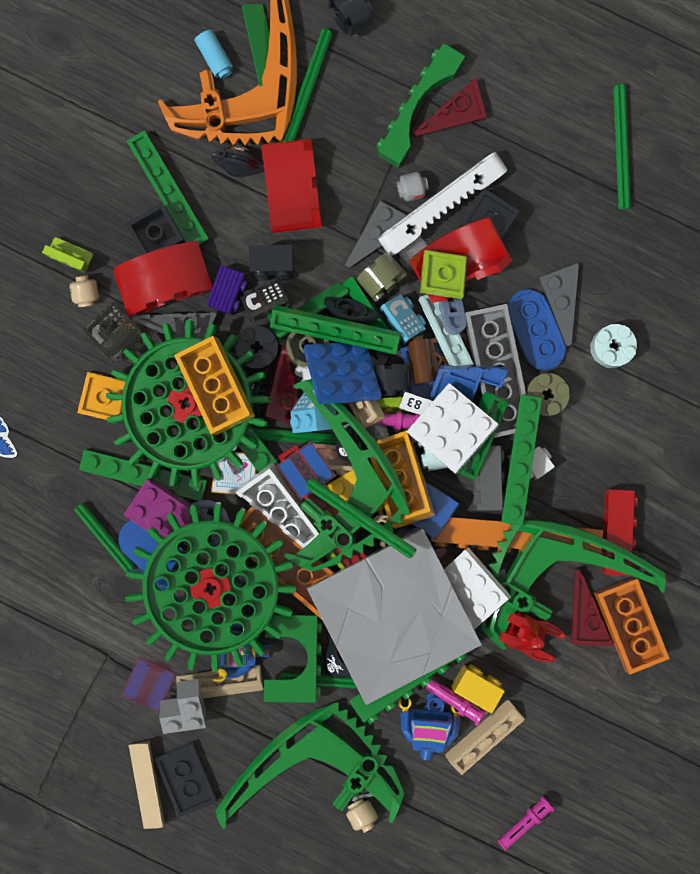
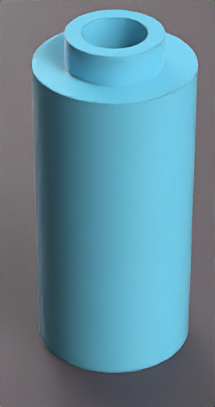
[194,29,233,79]

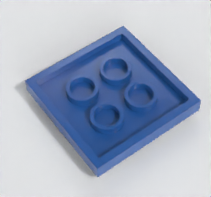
[303,343,382,404]

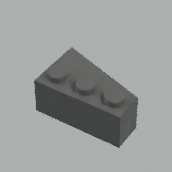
[473,446,504,510]

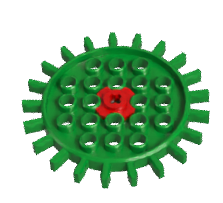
[106,320,271,487]
[125,502,296,672]

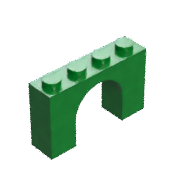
[264,615,322,703]

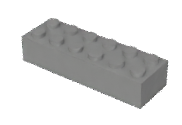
[465,304,526,438]

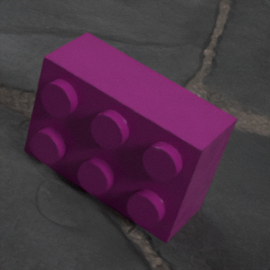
[124,478,204,549]

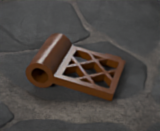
[407,332,474,385]

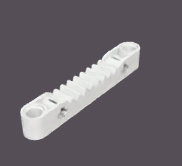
[378,152,508,256]

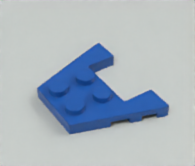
[428,366,508,402]

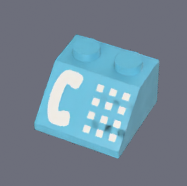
[380,294,426,345]
[290,390,336,433]

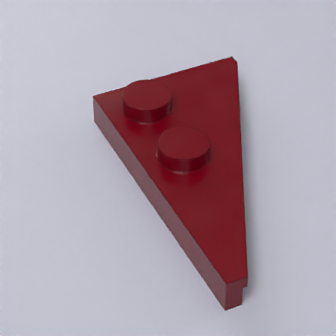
[414,78,487,138]
[263,345,298,424]
[571,569,613,646]

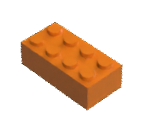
[593,577,670,675]

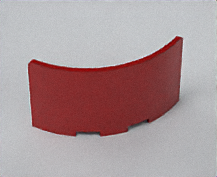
[261,139,322,233]
[409,218,512,303]
[113,241,213,317]

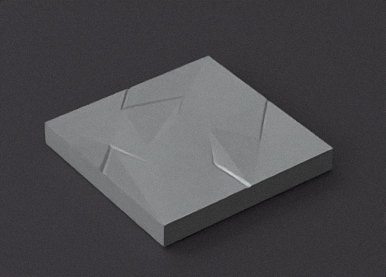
[306,528,481,705]

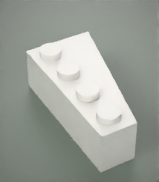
[236,463,320,548]

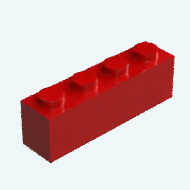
[602,489,638,576]

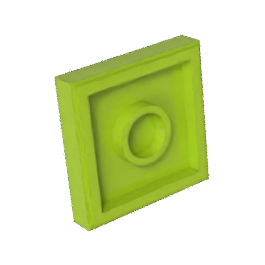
[420,250,467,299]

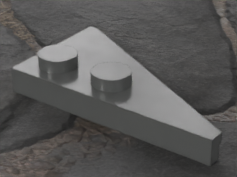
[345,201,411,268]
[539,263,579,347]
[133,312,218,339]

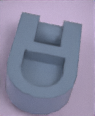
[439,298,466,335]

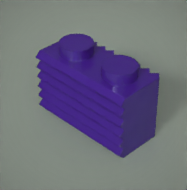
[206,266,248,316]

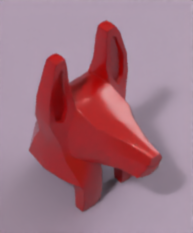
[499,611,566,662]

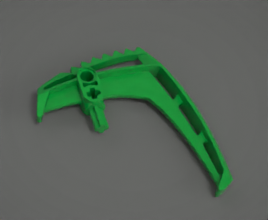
[284,379,410,572]
[481,519,666,650]
[215,702,404,829]

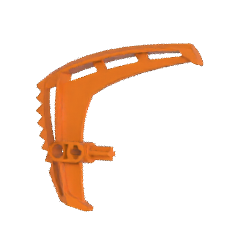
[158,0,297,146]

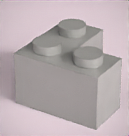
[159,679,206,734]

